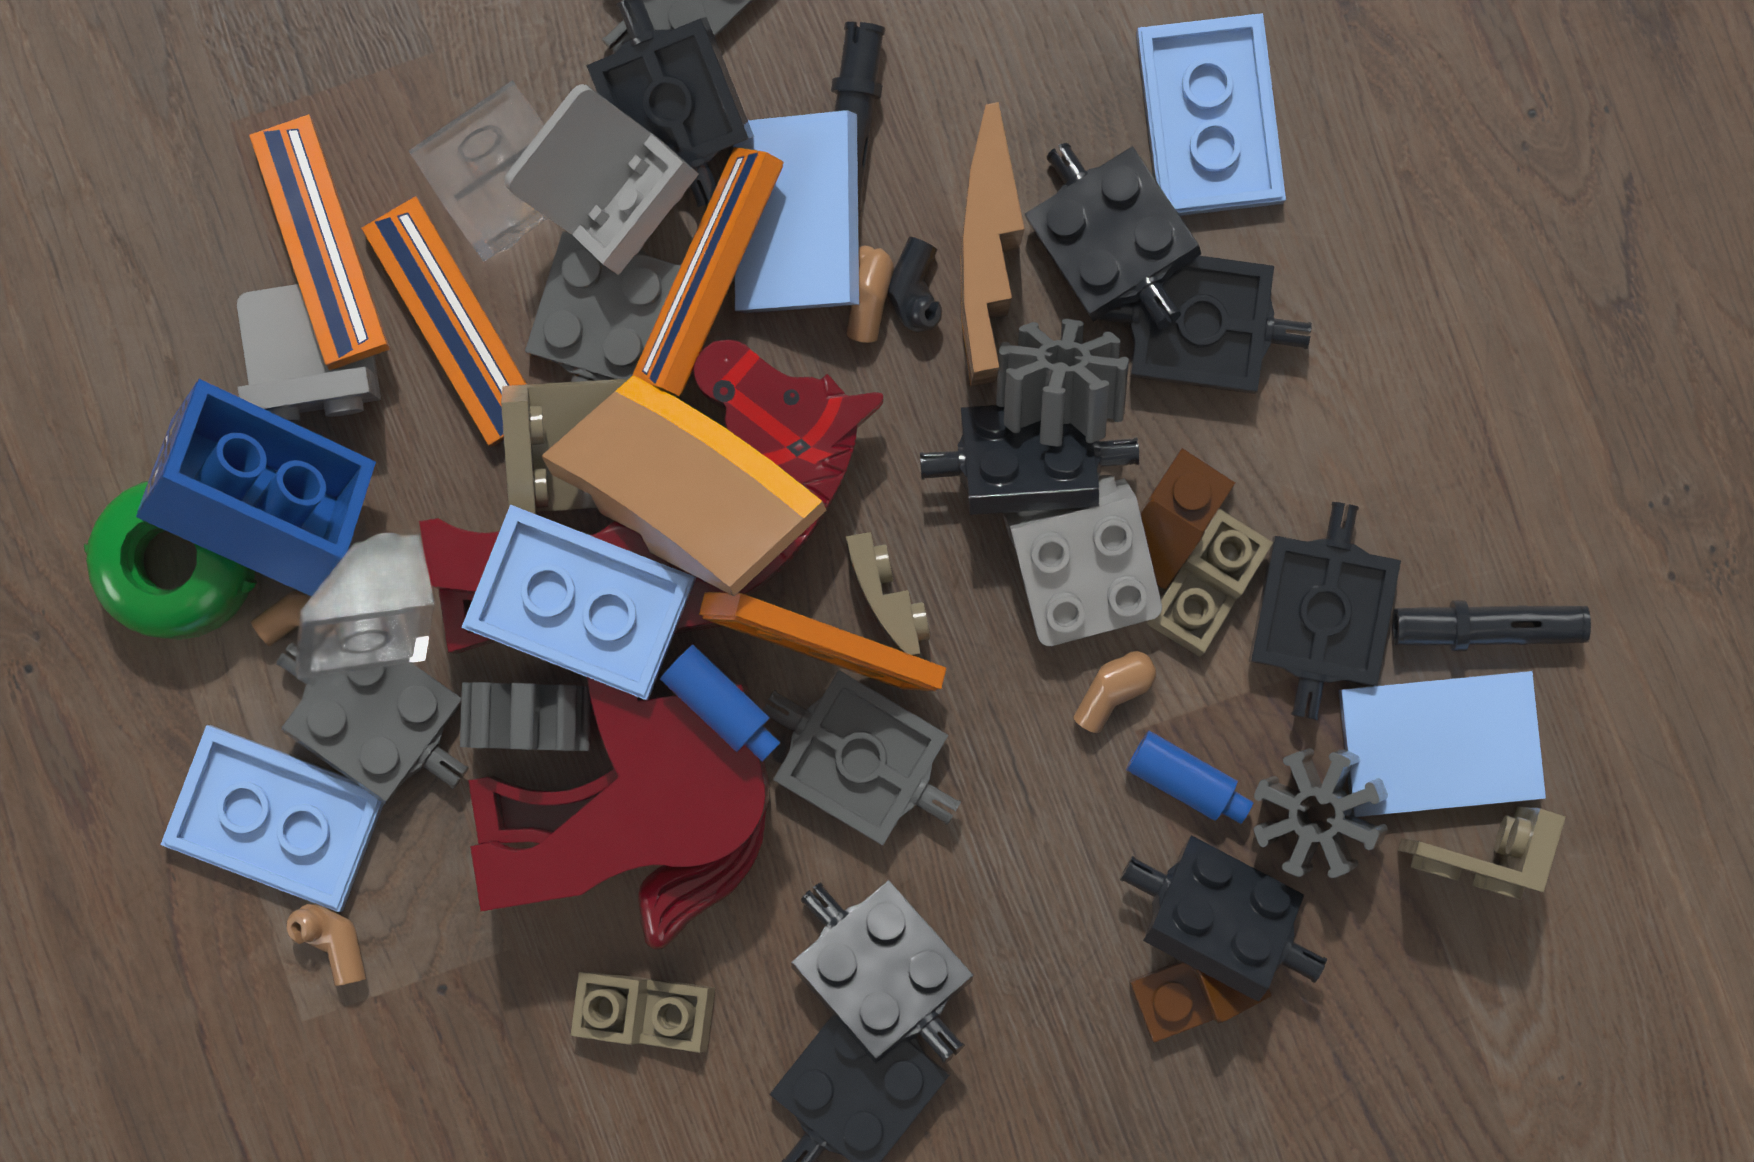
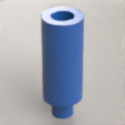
[660,645,780,762]
[1126,730,1254,824]

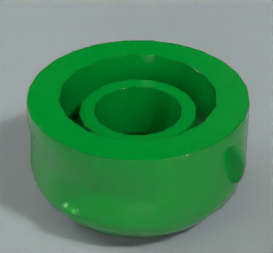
[84,481,257,640]

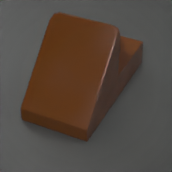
[1140,448,1235,590]
[1129,961,1272,1043]

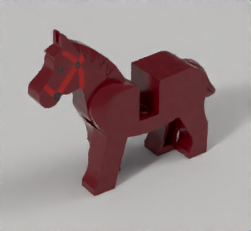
[419,340,884,950]

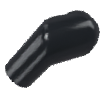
[887,236,942,332]

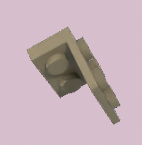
[501,379,627,515]
[1398,806,1566,900]

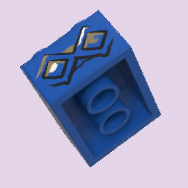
[136,379,376,598]

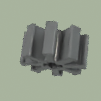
[996,319,1129,446]
[460,682,592,751]
[1254,748,1388,878]

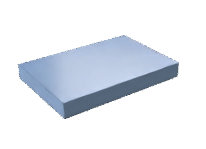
[1136,13,1286,216]
[733,110,859,313]
[461,505,696,700]
[1339,671,1546,817]
[161,725,384,912]

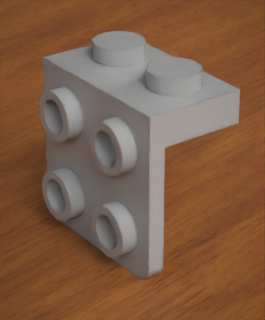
[504,84,699,275]
[237,284,381,423]
[1003,475,1162,646]

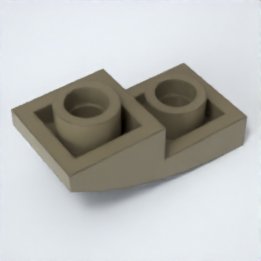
[1146,509,1273,657]
[846,532,930,656]
[571,971,715,1053]

